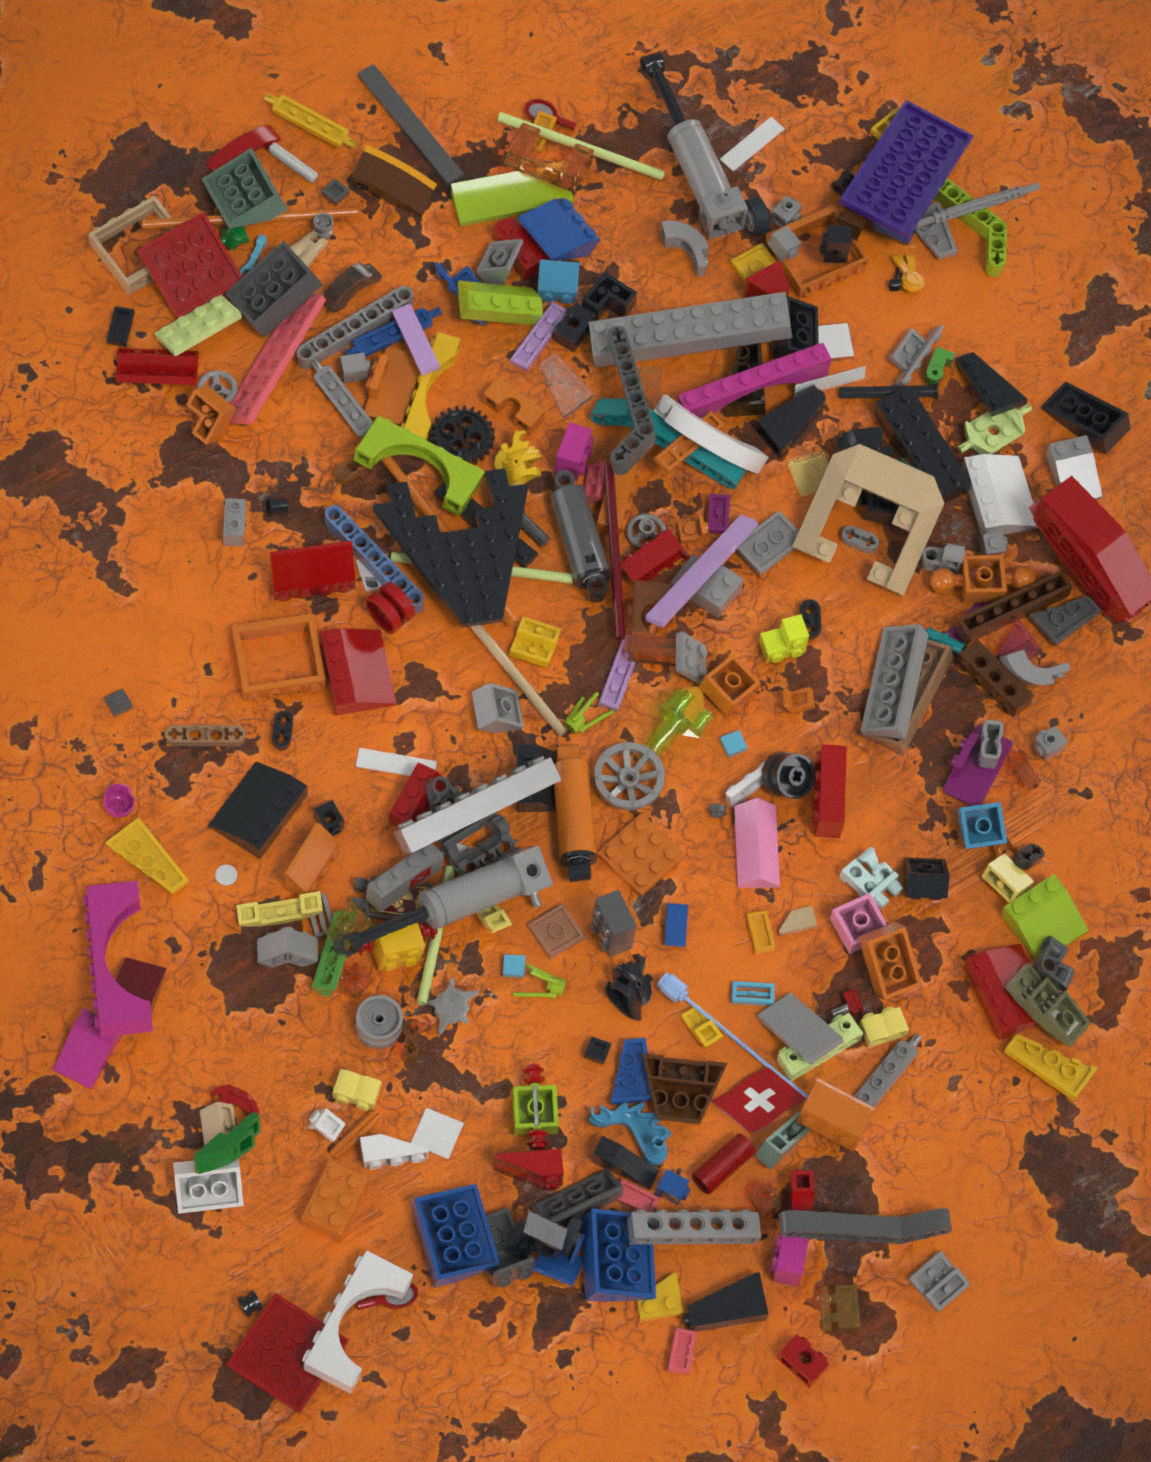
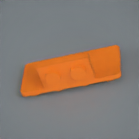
[364,348,420,426]

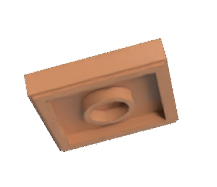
[527,903,586,960]

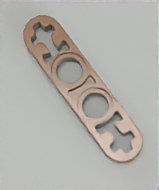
[165,725,246,746]

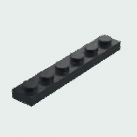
[434,482,538,568]

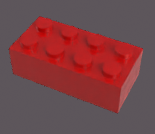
[812,744,847,839]

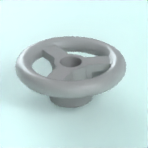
[197,370,237,403]
[626,513,666,549]

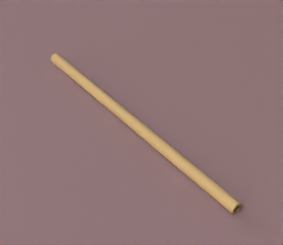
[470,625,567,737]

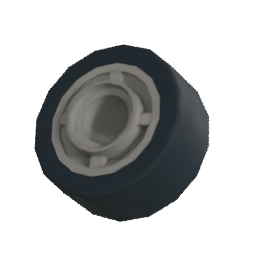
[744,197,770,236]

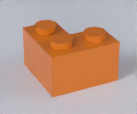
[186,385,237,445]

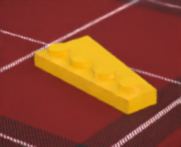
[105,817,189,895]
[1004,1034,1098,1101]

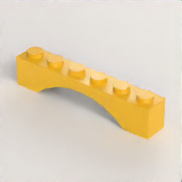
[401,332,461,441]

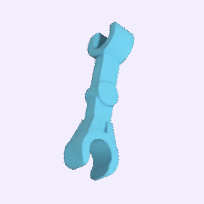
[240,234,267,276]

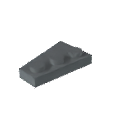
[1028,596,1102,647]

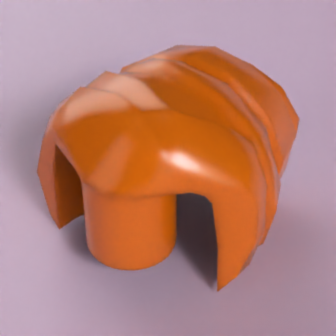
[993,837,1018,860]

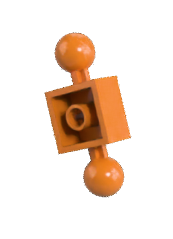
[930,555,1036,603]

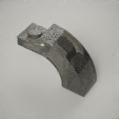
[323,262,382,313]

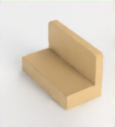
[200,1102,236,1146]

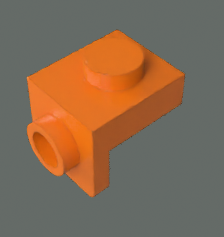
[781,687,815,714]

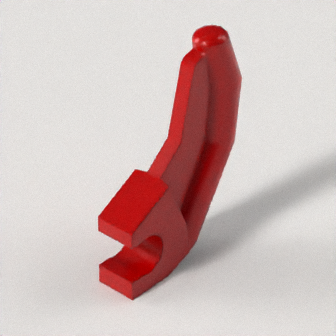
[210,1085,260,1115]

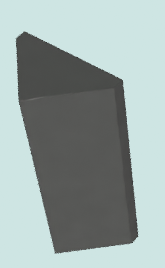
[530,1168,623,1226]

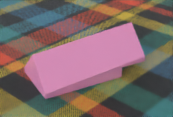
[734,798,780,888]

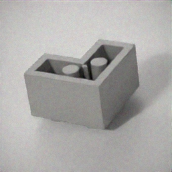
[257,927,318,968]

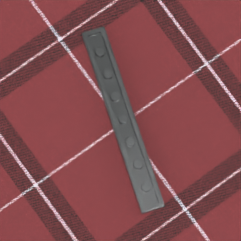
[358,64,464,186]

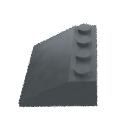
[225,240,323,338]

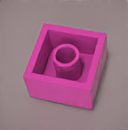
[555,422,594,481]
[770,1234,809,1286]

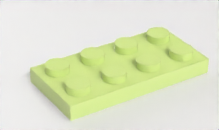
[154,295,242,357]

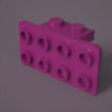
[943,725,1013,806]

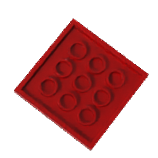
[136,212,243,320]
[226,1293,349,1414]

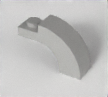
[660,221,709,277]
[999,650,1070,687]

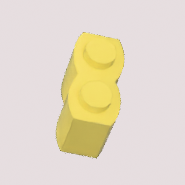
[859,1006,909,1048]
[332,1069,382,1111]

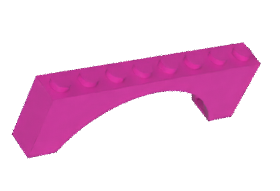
[677,343,832,419]
[83,881,153,1037]

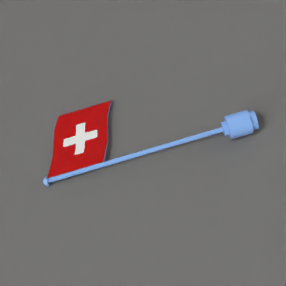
[657,972,808,1134]

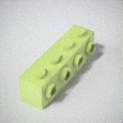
[776,1013,863,1082]

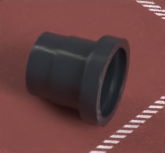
[266,497,288,517]

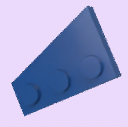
[610,1038,653,1105]

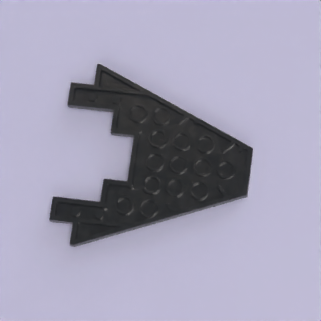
[372,468,528,628]

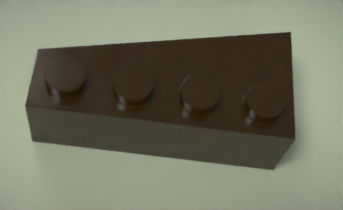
[725,343,766,417]

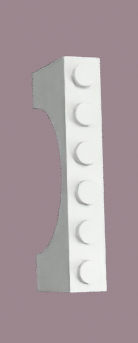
[302,1251,413,1394]

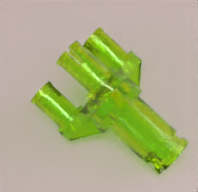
[644,688,714,757]

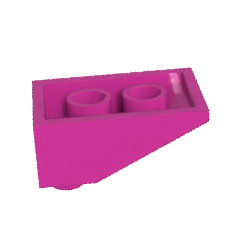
[53,1008,122,1090]

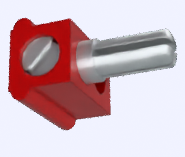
[831,989,863,1017]

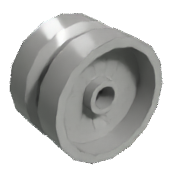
[356,995,403,1049]

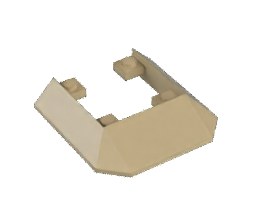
[792,444,944,596]

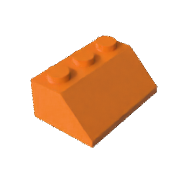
[285,822,340,896]
[796,1079,875,1152]

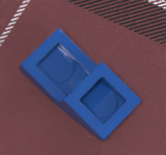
[664,903,688,947]

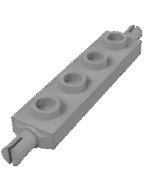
[310,359,373,438]
[854,1033,922,1108]

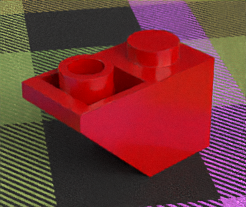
[789,1170,814,1211]

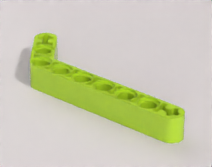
[934,178,1007,277]

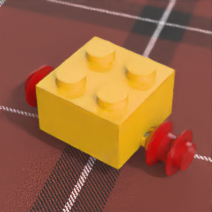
[358,921,438,971]

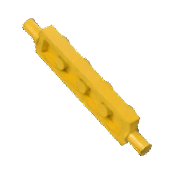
[264,93,358,149]

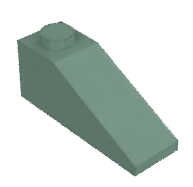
[755,1111,811,1170]

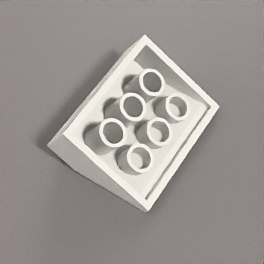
[961,454,1039,536]

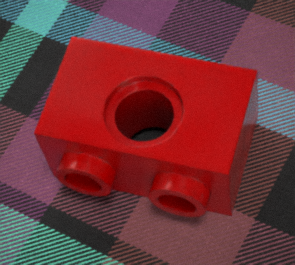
[777,1334,829,1388]

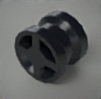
[237,1290,263,1318]

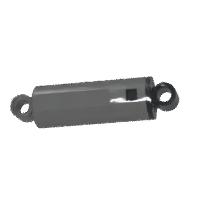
[550,470,611,603]

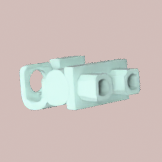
[839,846,903,910]

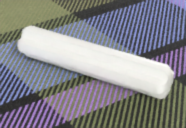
[269,143,318,183]

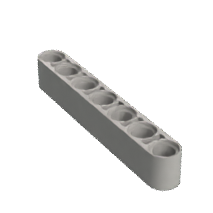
[297,286,413,369]

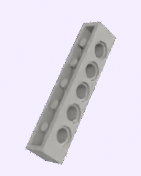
[627,1209,761,1245]

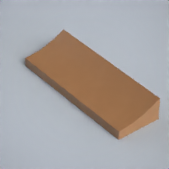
[864,640,953,757]

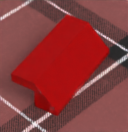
[116,348,199,385]

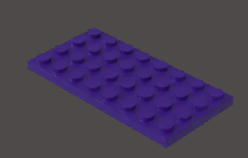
[839,100,974,240]

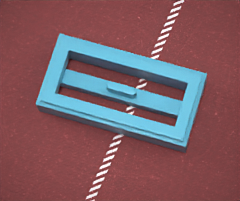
[731,981,775,1006]

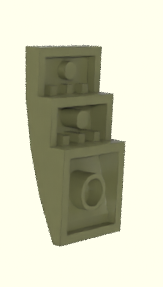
[1004,962,1091,1047]

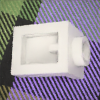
[307,1108,346,1142]

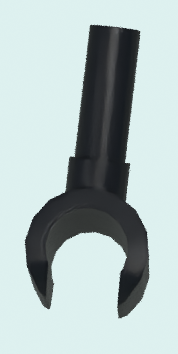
[889,267,901,291]

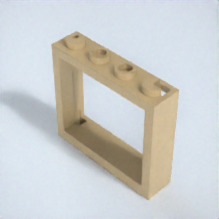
[88,196,174,295]

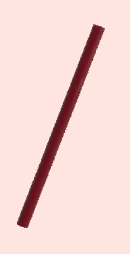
[604,465,626,640]

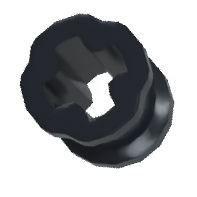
[831,170,855,196]

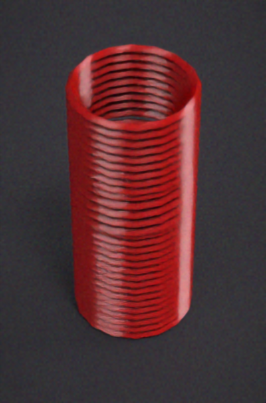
[692,1133,756,1195]

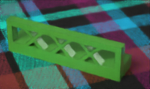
[312,911,359,997]

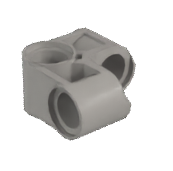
[920,543,965,574]

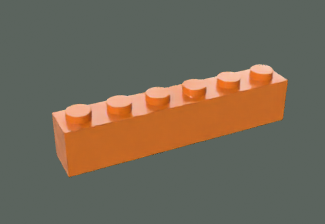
[596,426,645,536]

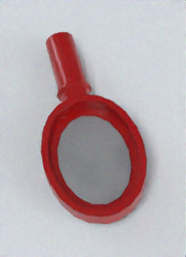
[525,99,577,130]
[357,1283,418,1310]

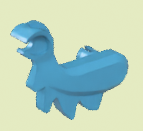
[588,1102,671,1166]

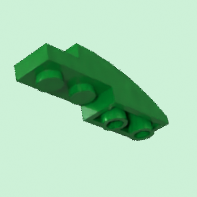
[194,1112,261,1174]

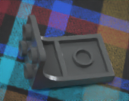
[486,1208,536,1288]

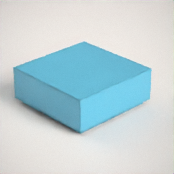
[720,730,748,758]
[503,954,525,978]

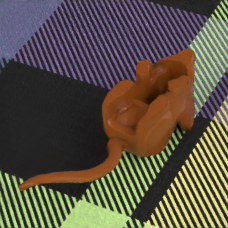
[304,455,367,494]

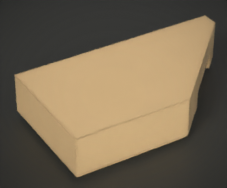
[779,906,817,936]

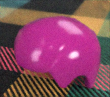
[103,783,135,818]

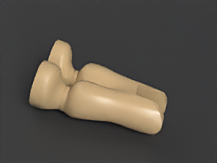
[289,230,328,268]

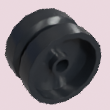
[761,751,815,799]

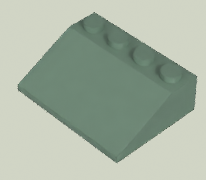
[202,148,288,229]

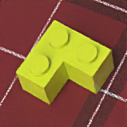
[759,614,809,663]

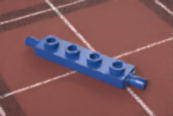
[343,307,442,358]

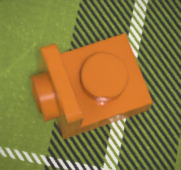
[677,515,709,544]

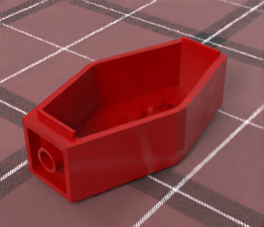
[1028,475,1151,624]

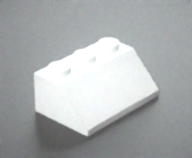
[173,1158,244,1214]

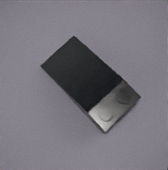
[1041,382,1131,454]

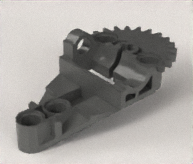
[425,776,520,876]

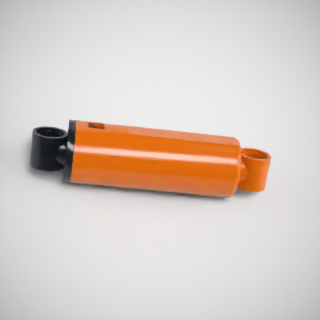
[554,743,597,882]

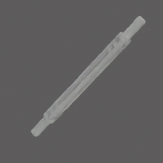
[916,182,1040,228]

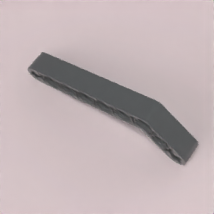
[609,326,656,475]
[779,1208,952,1244]

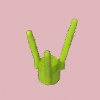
[564,692,614,734]
[512,964,566,999]

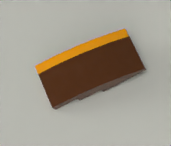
[351,145,437,217]

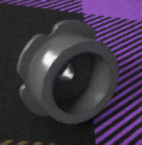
[707,803,727,819]

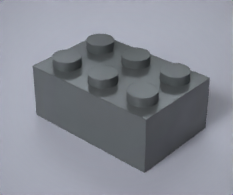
[590,889,637,958]

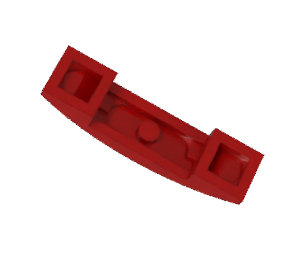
[206,125,281,172]

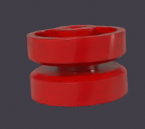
[364,581,416,634]

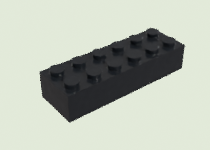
[873,385,971,503]

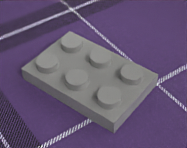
[736,511,799,576]

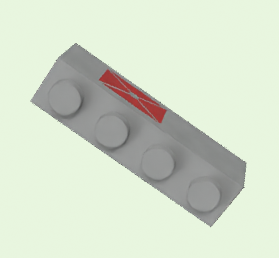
[366,843,444,913]

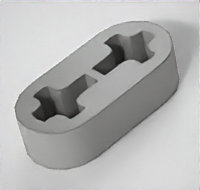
[841,526,879,554]

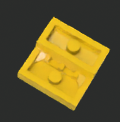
[509,616,562,668]

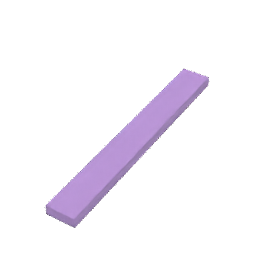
[645,515,758,628]

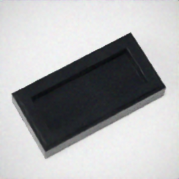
[107,306,135,347]

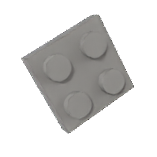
[676,631,707,685]

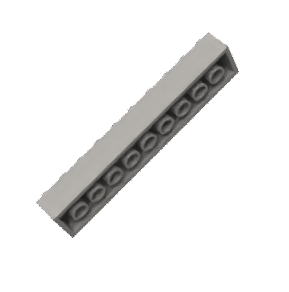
[589,292,792,368]

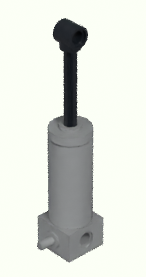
[640,52,748,240]
[333,845,553,956]

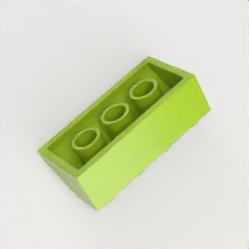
[458,281,543,325]

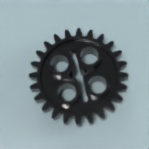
[430,405,495,465]

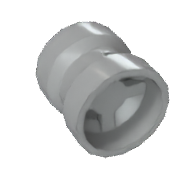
[314,213,333,239]

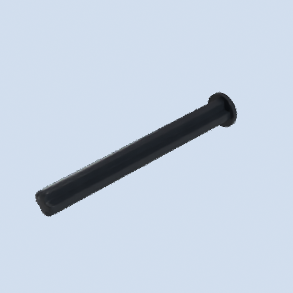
[839,383,938,399]

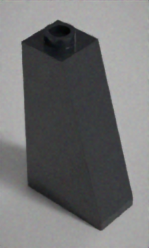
[756,385,826,459]
[682,1272,768,1332]

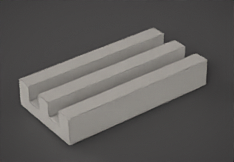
[310,893,333,938]

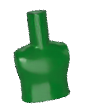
[220,226,249,250]

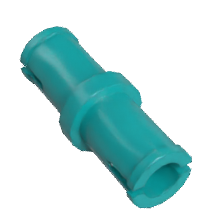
[926,627,966,655]

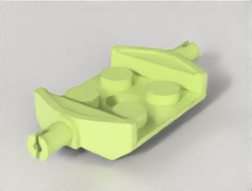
[957,403,1032,455]

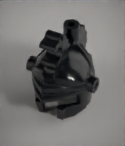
[604,954,653,1021]

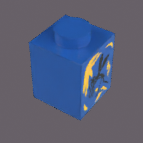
[655,1169,691,1205]

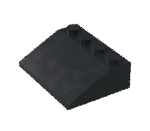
[208,762,308,859]

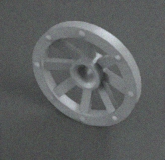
[594,742,665,810]

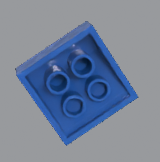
[517,198,600,261]

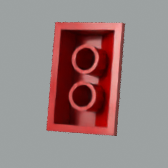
[389,762,453,826]

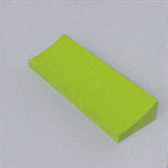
[451,162,574,227]

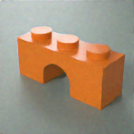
[483,377,545,436]

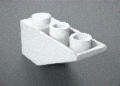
[360,1134,429,1170]

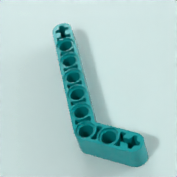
[589,399,746,489]

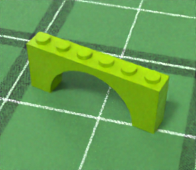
[353,416,485,516]

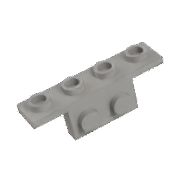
[888,324,944,386]

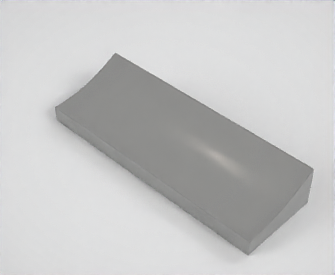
[860,624,929,740]

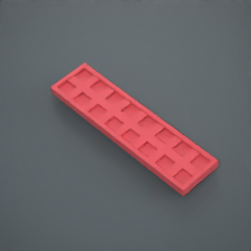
[229,294,326,424]

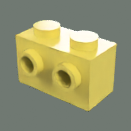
[982,853,1034,903]

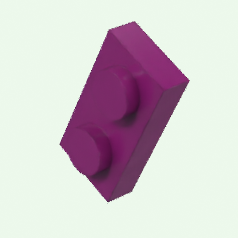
[708,493,730,534]

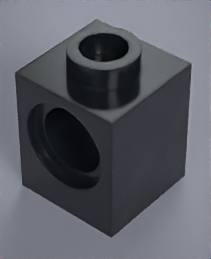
[314,800,344,836]

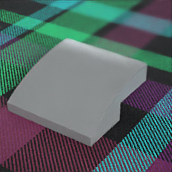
[907,1251,970,1312]

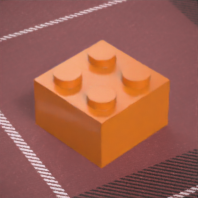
[699,654,761,716]

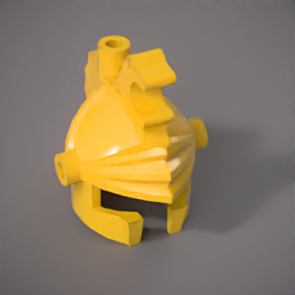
[494,430,542,486]

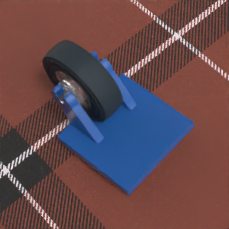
[533,1217,585,1286]

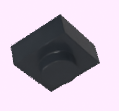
[584,1036,612,1065]

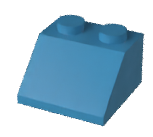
[537,260,580,304]
[957,802,1007,849]

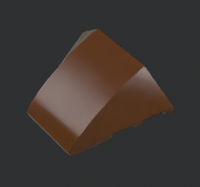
[642,1053,728,1125]

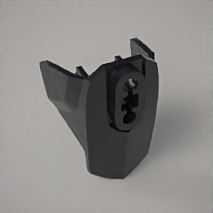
[837,427,894,506]

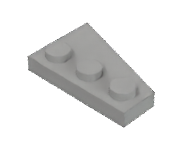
[915,202,958,260]

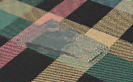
[540,353,594,420]

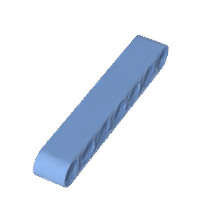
[325,505,424,614]

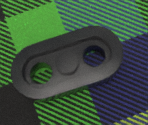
[799,599,821,640]

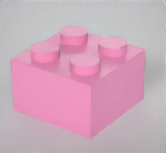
[830,893,887,954]

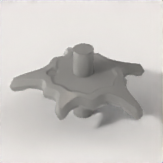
[427,978,479,1035]

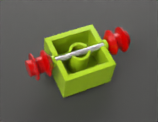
[512,1064,559,1150]

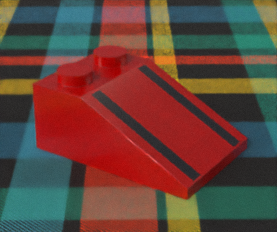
[495,1149,564,1191]

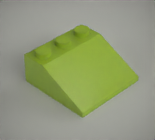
[1001,874,1089,959]

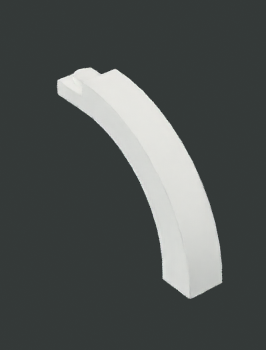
[654,394,769,474]

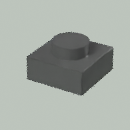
[322,179,349,206]
[104,688,133,717]

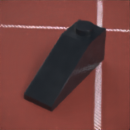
[591,1136,659,1190]

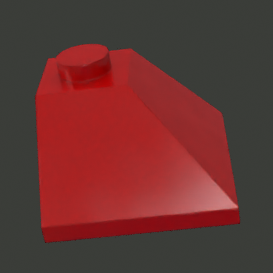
[743,261,790,298]

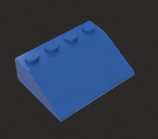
[411,1184,500,1288]
[582,1209,656,1302]

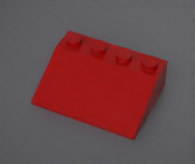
[270,540,356,601]
[320,628,397,716]
[964,944,1039,1041]

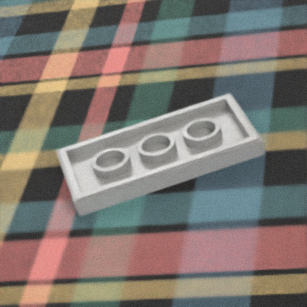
[757,992,844,1065]

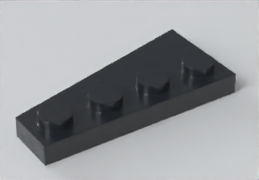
[955,352,1027,417]

